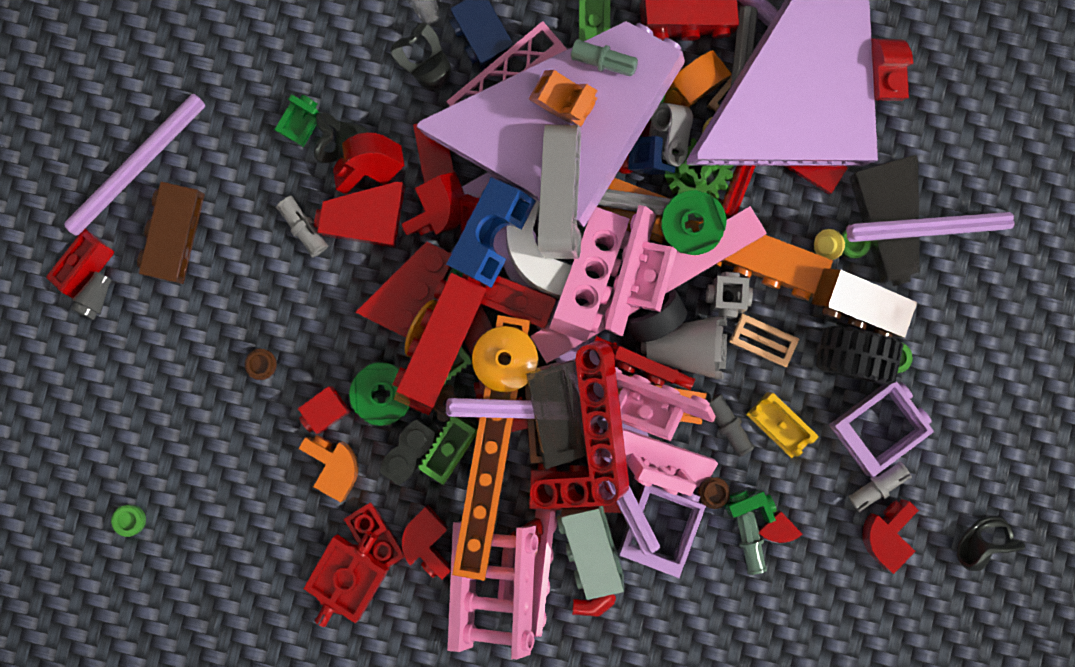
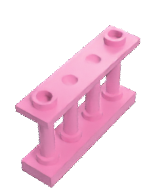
[447,521,538,660]

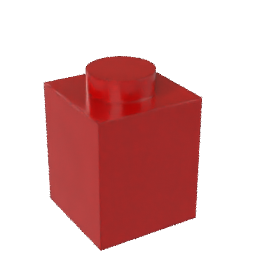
[298,386,351,434]

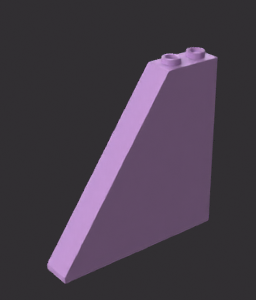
[687,0,878,166]
[417,21,685,227]

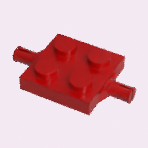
[593,335,695,390]
[303,531,390,627]

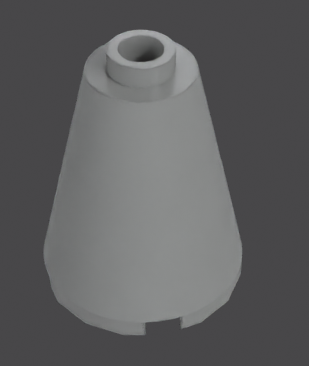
[641,316,727,379]

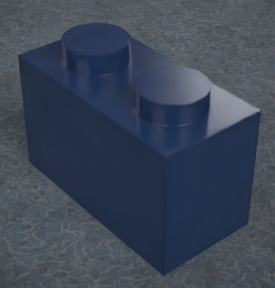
[449,0,514,70]

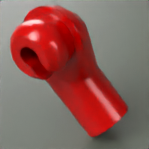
[572,594,616,617]

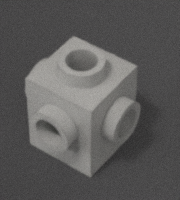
[706,272,753,318]

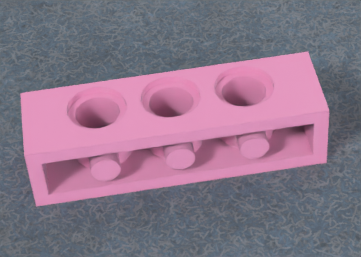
[549,207,631,342]

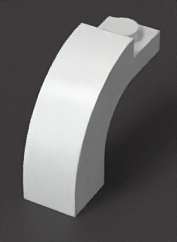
[506,196,572,300]

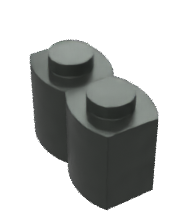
[380,419,438,485]

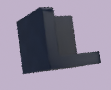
[628,136,675,175]

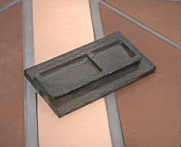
[526,360,587,469]

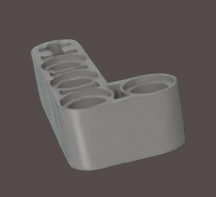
[538,125,581,259]

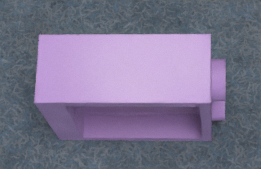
[829,381,934,477]
[618,484,706,578]

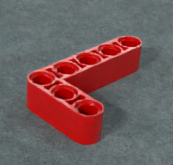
[530,341,629,509]

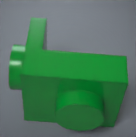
[274,94,320,147]
[724,489,777,523]

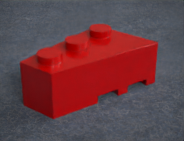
[639,0,739,41]
[355,242,452,338]

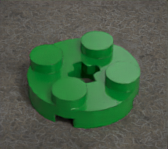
[661,190,727,255]
[349,363,410,426]

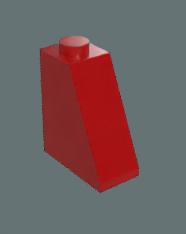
[314,181,406,248]

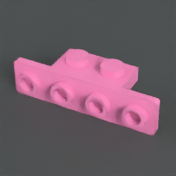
[605,205,677,336]
[595,364,716,441]
[601,428,718,496]
[497,509,557,637]

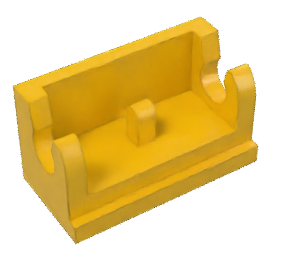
[746,392,819,458]

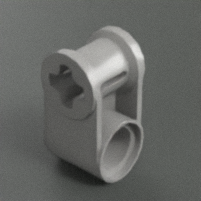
[649,102,693,166]

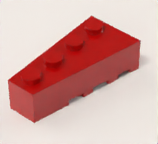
[392,273,487,415]

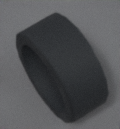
[626,289,687,342]

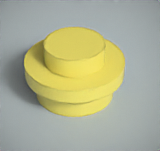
[814,229,845,260]

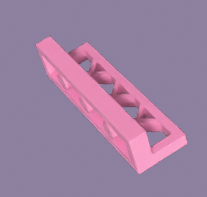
[446,21,567,106]

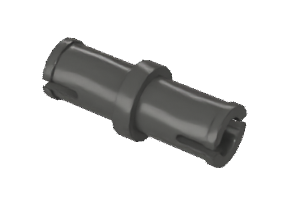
[708,394,755,457]

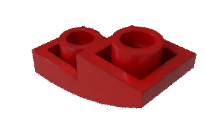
[344,502,405,568]

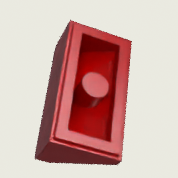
[46,229,114,298]

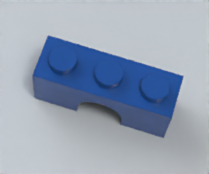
[446,177,536,288]

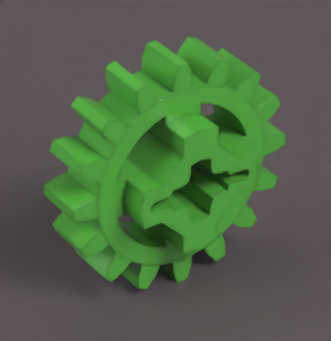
[665,138,734,200]

